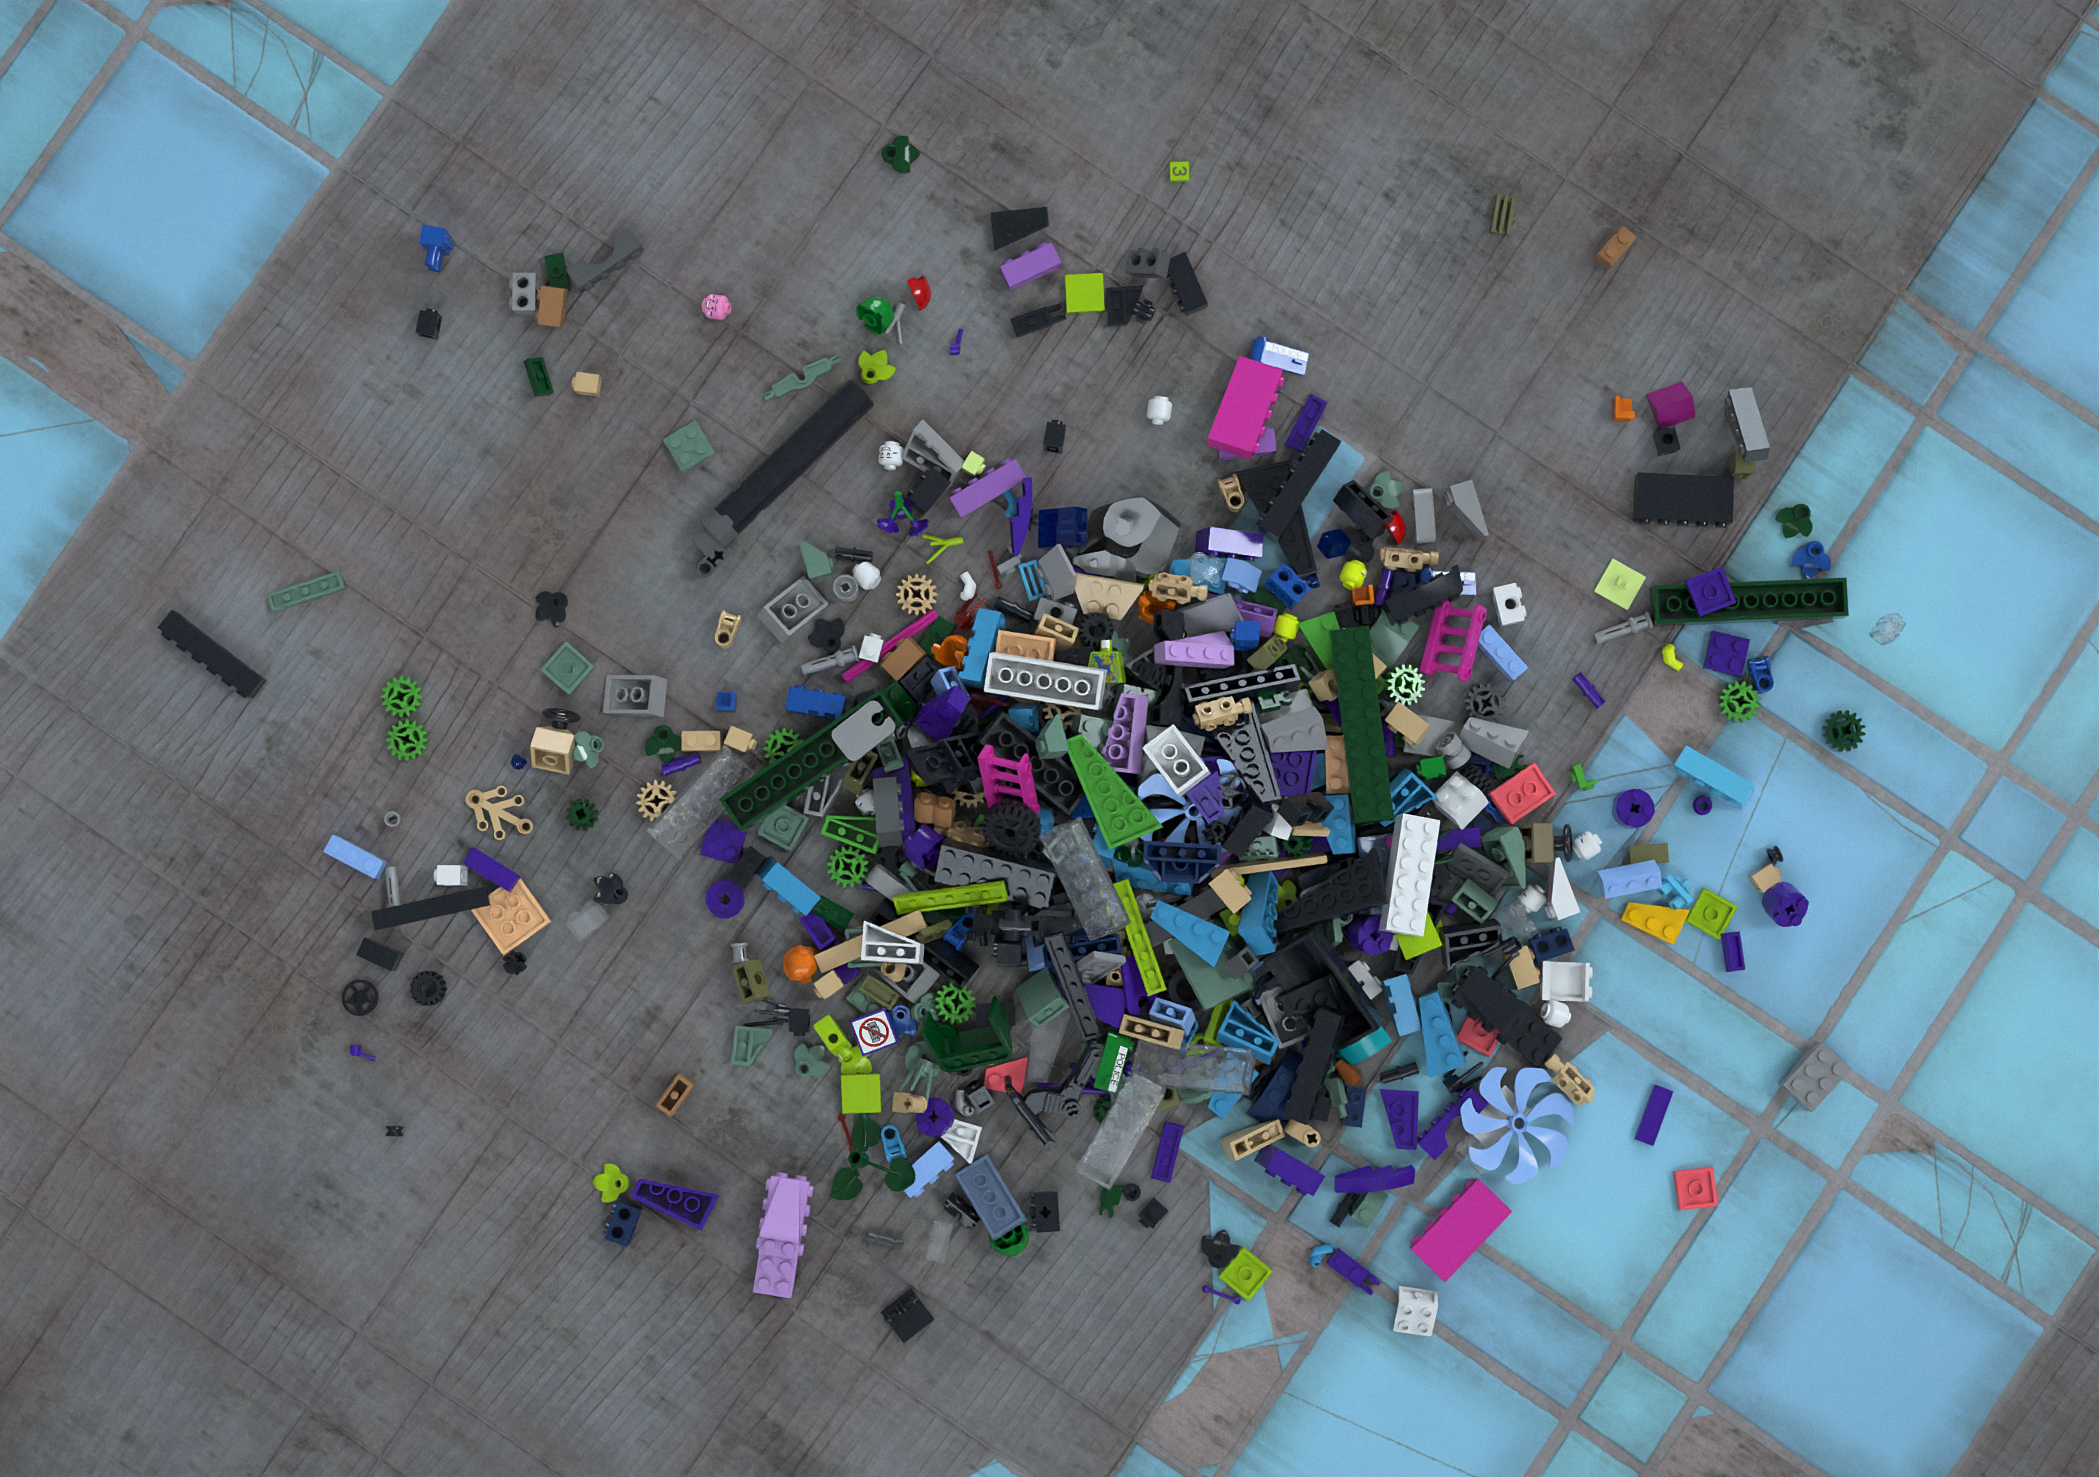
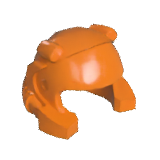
[1138,590,1176,624]
[931,635,969,671]
[782,945,819,983]

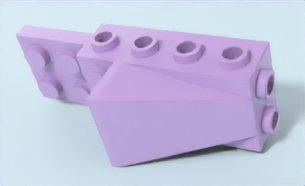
[753,1172,814,1298]

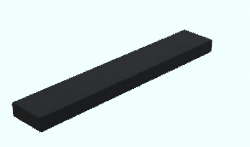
[371,886,491,931]
[1044,931,1103,1041]

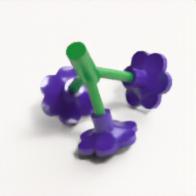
[877,491,929,537]

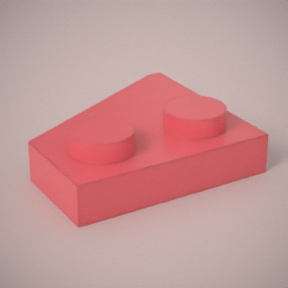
[984,1057,1028,1095]

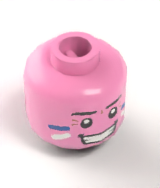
[702,294,732,320]

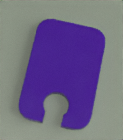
[1120,956,1159,1015]

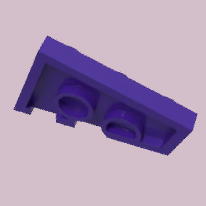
[1380,1089,1419,1150]

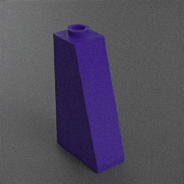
[1056,979,1125,1028]

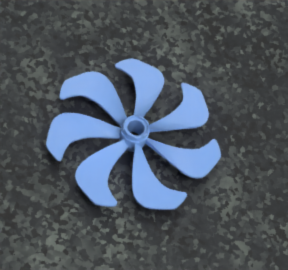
[1138,756,1248,854]
[1460,1067,1575,1184]

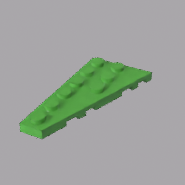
[1067,734,1164,850]

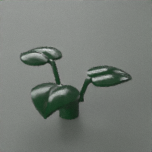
[829,1113,916,1201]

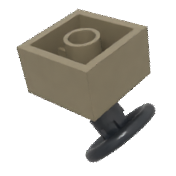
[1509,823,1573,864]

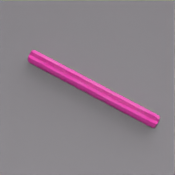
[841,609,938,683]

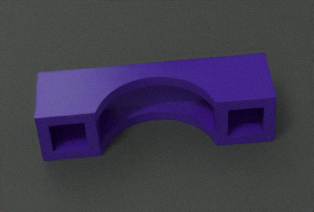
[1417,1087,1488,1160]

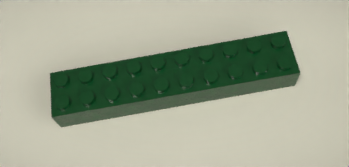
[1649,578,1849,626]
[1329,626,1394,825]
[719,689,904,833]

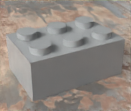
[1778,1042,1851,1112]

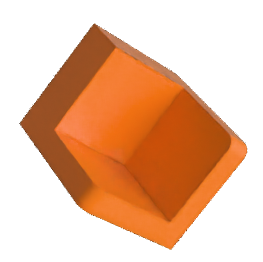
[1612,396,1635,422]
[1351,585,1374,608]

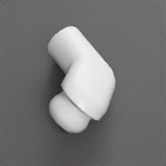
[960,571,976,601]

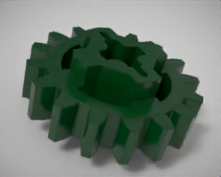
[1822,710,1866,752]

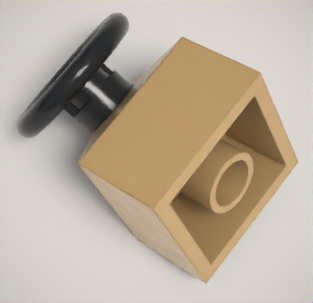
[530,708,581,775]

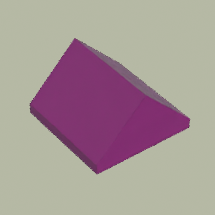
[1646,382,1696,428]

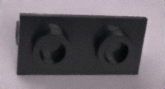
[1357,821,1395,838]
[942,1192,981,1230]

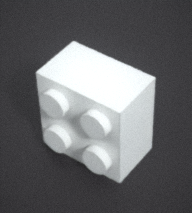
[1432,771,1489,829]

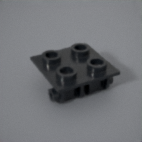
[880,1288,935,1343]

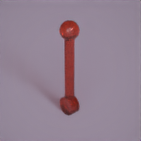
[988,550,1002,589]
[838,1114,856,1152]

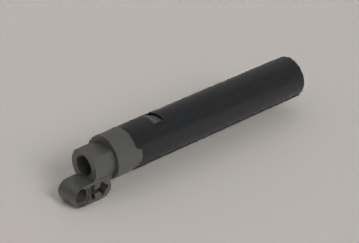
[691,380,874,577]

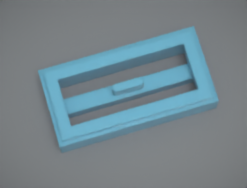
[1018,559,1048,602]

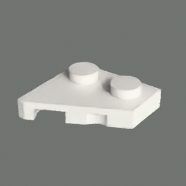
[941,1119,982,1164]

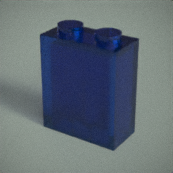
[1038,506,1088,550]

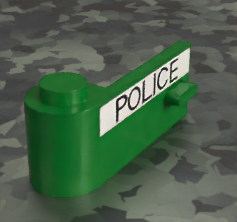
[1094,1030,1135,1094]

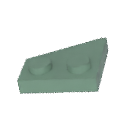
[731,1025,773,1066]

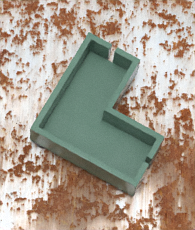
[1067,684,1161,758]

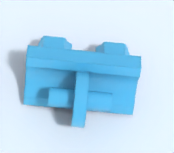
[1656,874,1693,911]

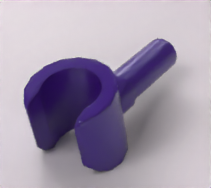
[950,329,963,355]
[1432,896,1458,915]
[350,1044,376,1061]

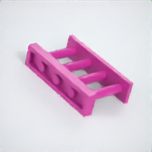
[1419,601,1487,683]
[978,745,1040,815]

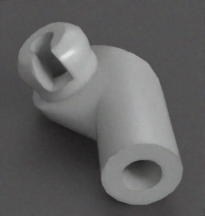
[955,1090,974,1117]

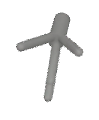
[886,303,905,344]

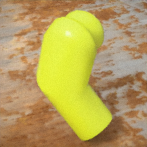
[1662,643,1684,672]

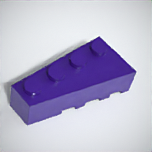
[872,758,917,843]
[631,1179,719,1231]

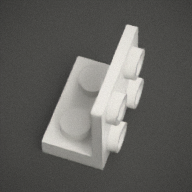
[1393,1286,1438,1336]

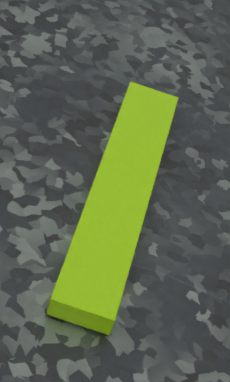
[1110,879,1167,996]
[892,881,1008,915]

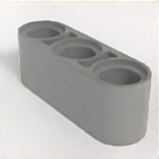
[1412,488,1436,544]
[865,864,913,901]

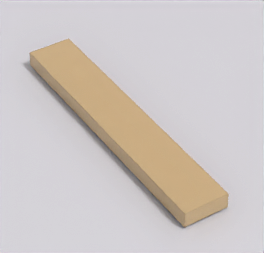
[1210,852,1327,878]
[814,909,927,973]

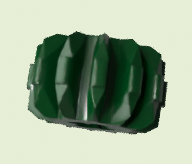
[566,798,599,831]
[1280,833,1313,858]

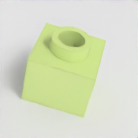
[962,451,986,478]

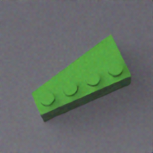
[1297,612,1340,671]

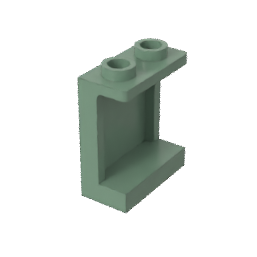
[1016,967,1070,1029]

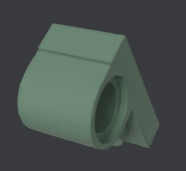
[876,737,904,773]
[1324,914,1353,947]

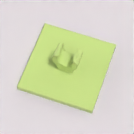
[1594,558,1646,610]

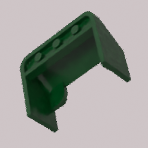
[920,996,1013,1073]

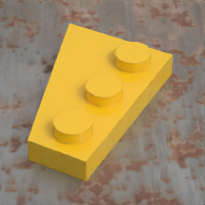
[1620,902,1690,945]

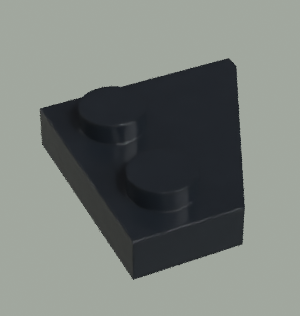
[898,656,938,704]

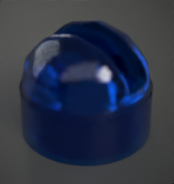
[1305,572,1320,589]
[511,754,528,770]

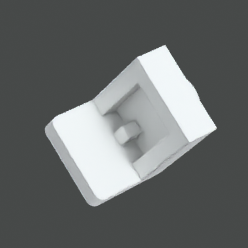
[859,633,884,663]

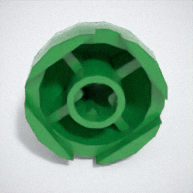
[856,296,894,335]
[989,1223,1029,1257]

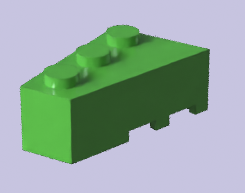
[820,816,879,855]

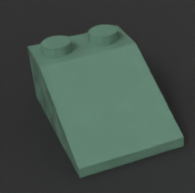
[1369,610,1419,676]
[1480,827,1526,890]

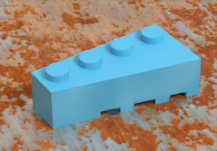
[1674,746,1754,811]

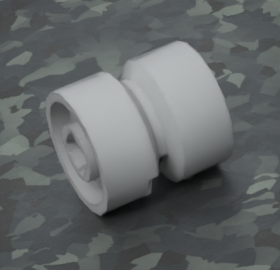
[833,575,859,603]
[1435,732,1471,769]

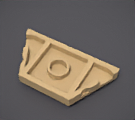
[1075,573,1145,620]

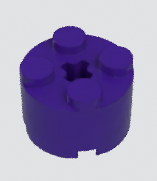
[1612,789,1655,828]
[904,823,946,870]
[1762,882,1809,927]
[1347,914,1392,955]

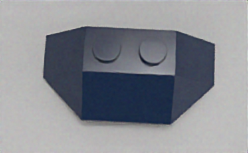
[1143,841,1221,884]
[1042,925,1122,970]
[1246,1048,1304,1123]

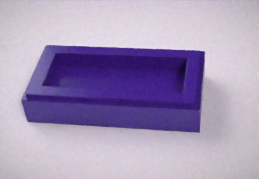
[1721,931,1745,972]

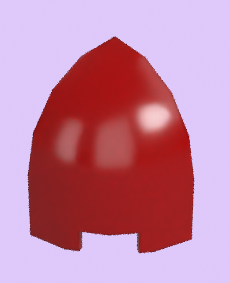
[907,275,931,311]
[1387,510,1406,546]

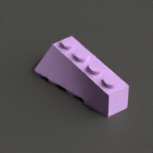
[1154,631,1234,669]
[1101,693,1149,774]

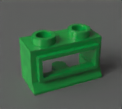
[1413,756,1446,781]

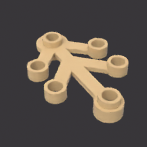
[465,786,534,840]

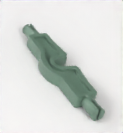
[762,354,841,401]
[1324,1054,1348,1118]

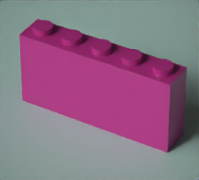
[1208,356,1285,460]
[1409,1178,1512,1282]

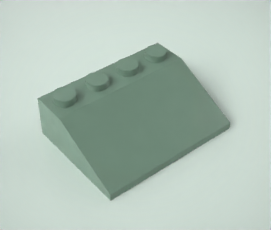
[1168,917,1256,1011]

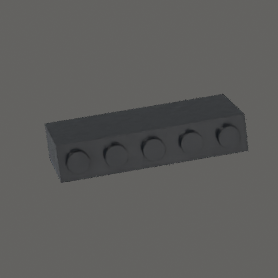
[1633,472,1734,528]

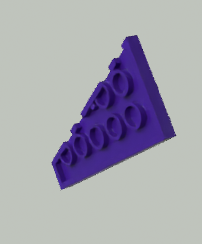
[1202,750,1317,797]

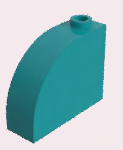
[1334,1025,1392,1065]

